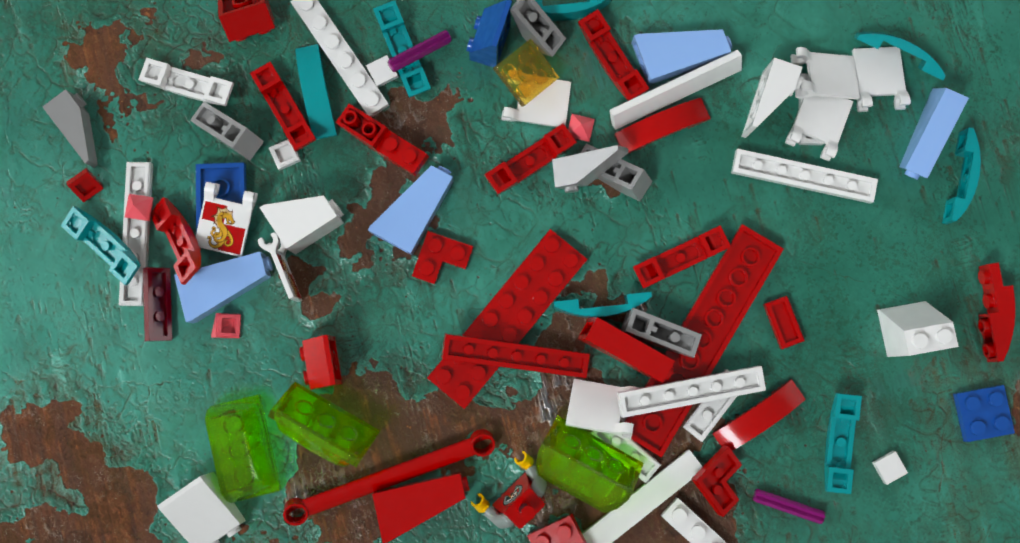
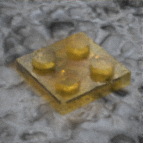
[493,39,559,107]

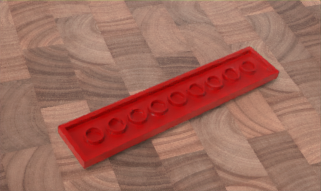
[624,224,784,458]

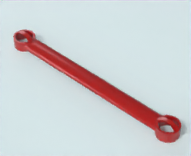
[283,429,495,526]

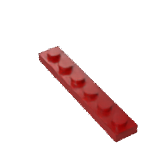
[441,333,590,378]

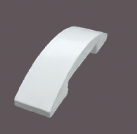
[138,58,234,106]

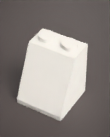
[259,195,344,255]
[877,301,959,357]
[157,472,246,543]

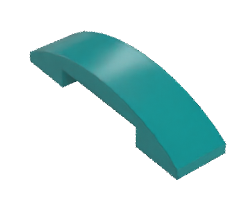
[373,0,431,98]
[535,0,611,21]
[854,32,946,80]
[295,44,338,140]
[942,127,981,225]
[61,206,141,285]
[553,292,652,318]
[824,393,862,494]

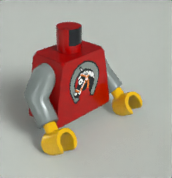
[471,451,547,529]

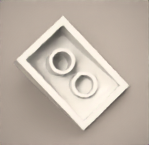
[741,58,803,138]

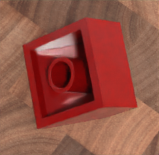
[218,0,275,42]
[300,334,343,390]

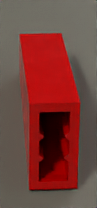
[577,317,675,383]
[372,472,470,543]

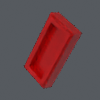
[763,296,805,349]

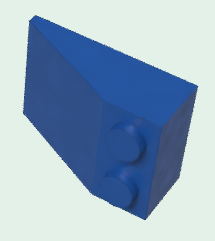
[466,0,512,69]

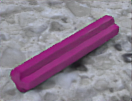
[387,30,452,72]
[753,489,825,524]

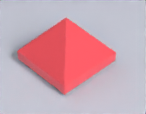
[568,114,595,142]
[125,194,154,221]

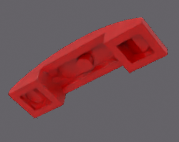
[578,9,650,101]
[250,61,317,152]
[614,98,711,154]
[484,123,577,195]
[151,197,201,285]
[633,225,731,289]
[712,379,806,451]

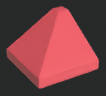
[211,313,241,338]

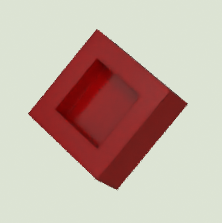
[66,168,104,202]

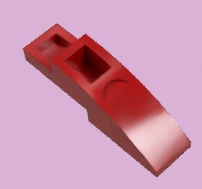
[335,103,429,176]
[978,262,1015,362]

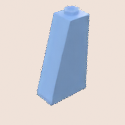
[631,29,732,86]
[899,88,969,180]
[368,165,454,256]
[174,252,273,323]

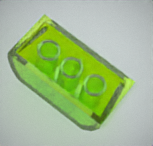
[268,382,380,468]
[205,394,282,503]
[536,415,644,513]

